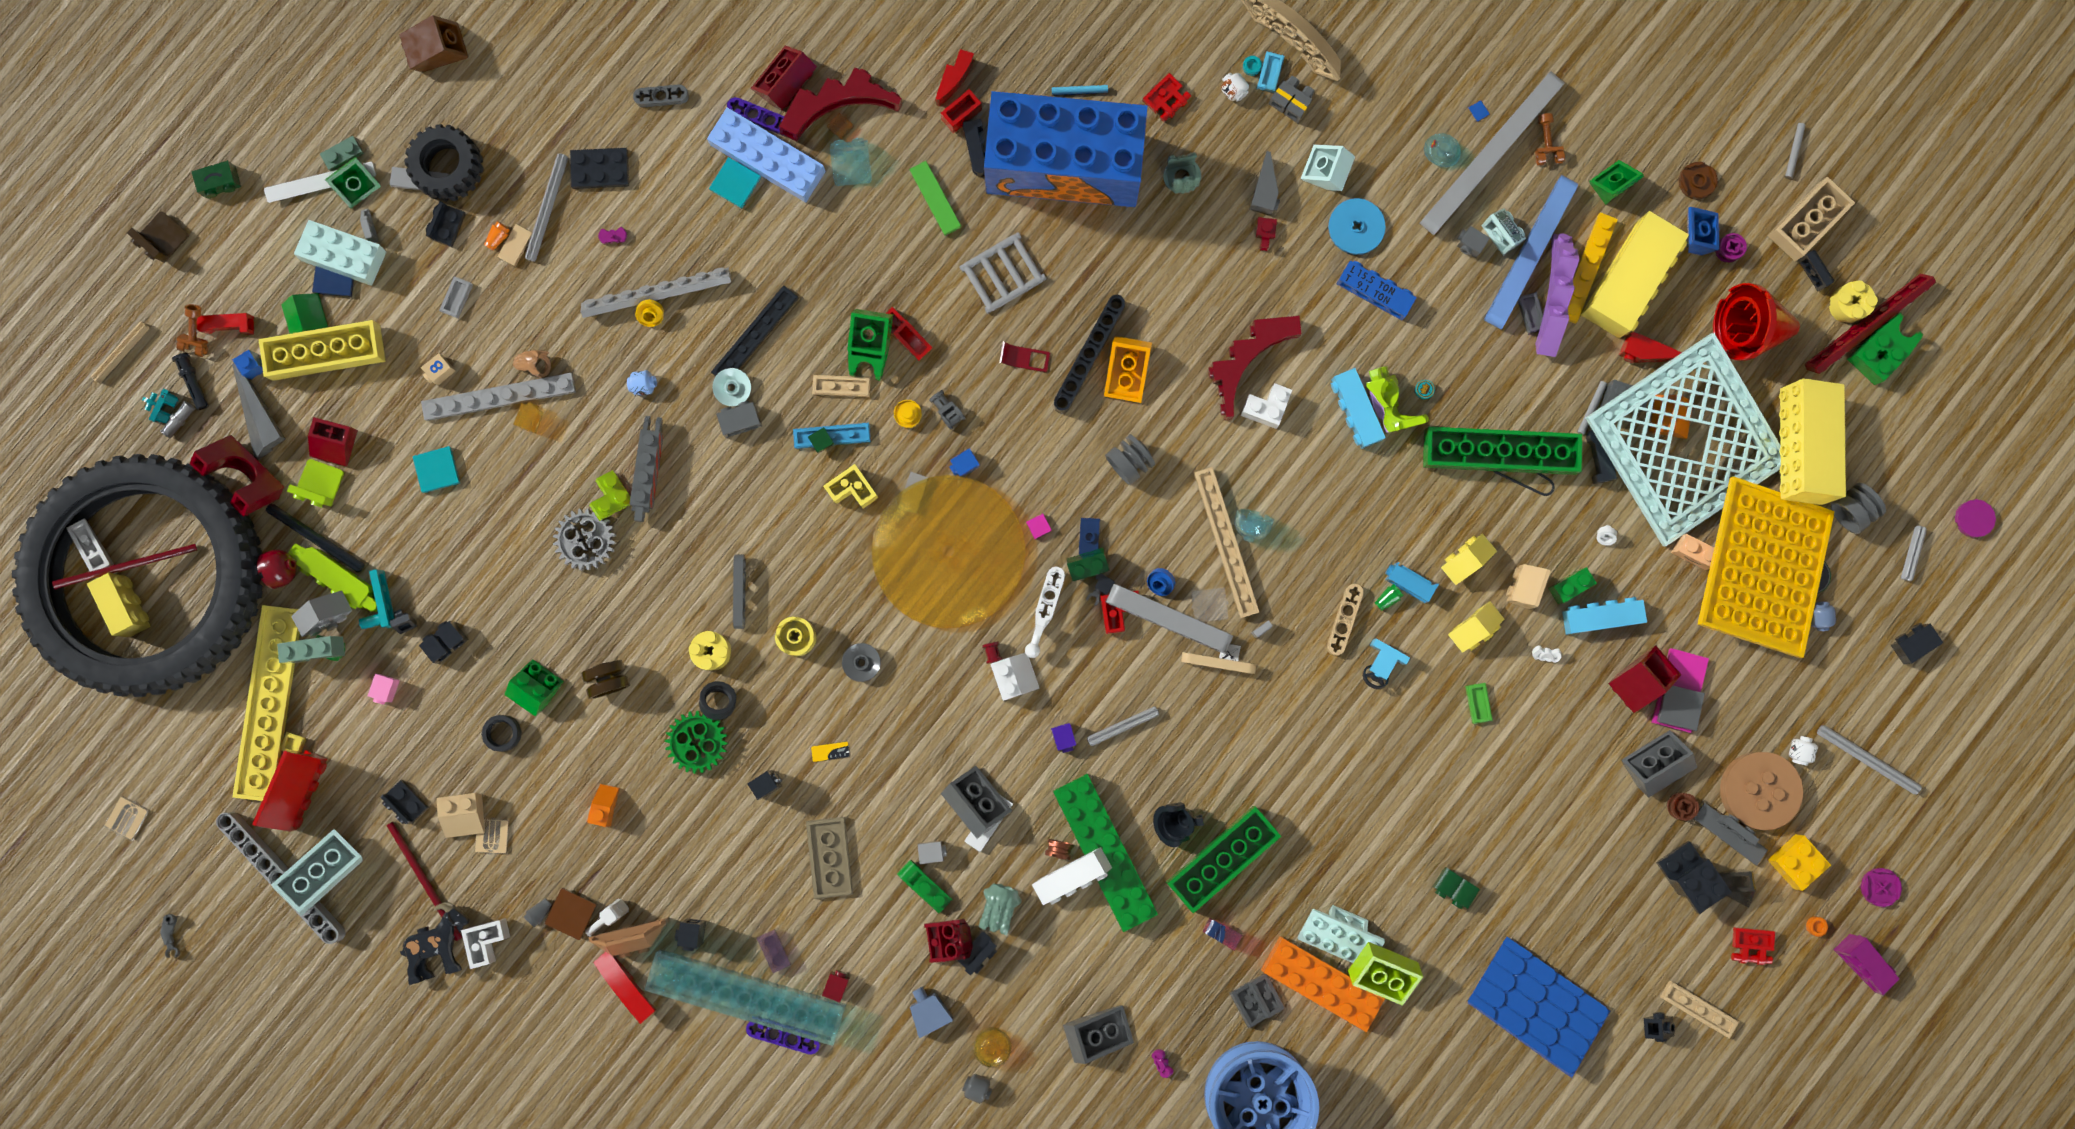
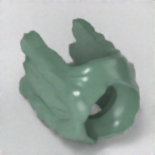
[1163,152,1201,194]
[979,883,1022,935]

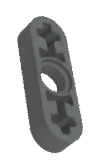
[633,84,689,107]

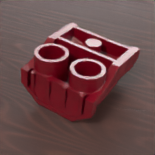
[924,918,973,963]

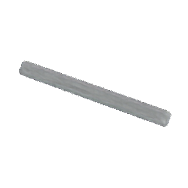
[525,153,568,262]
[1817,725,1922,794]

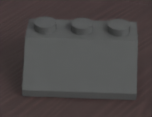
[1621,730,1697,798]
[941,766,1012,839]

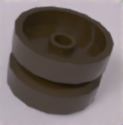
[580,660,630,699]

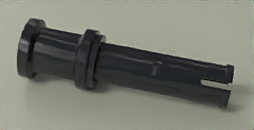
[172,352,209,410]

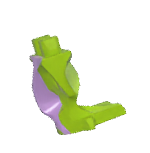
[1366,366,1429,433]

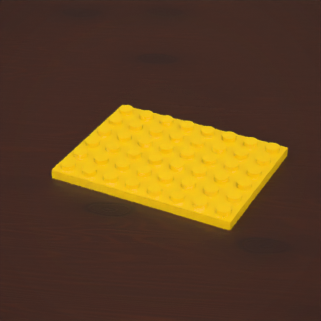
[1697,477,1835,658]

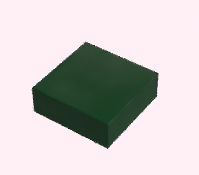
[808,427,834,454]

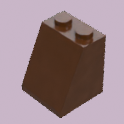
[399,15,469,73]

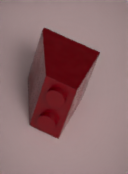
[1608,645,1682,713]

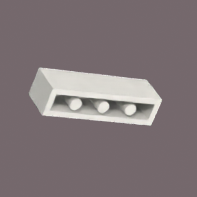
[1032,847,1112,905]

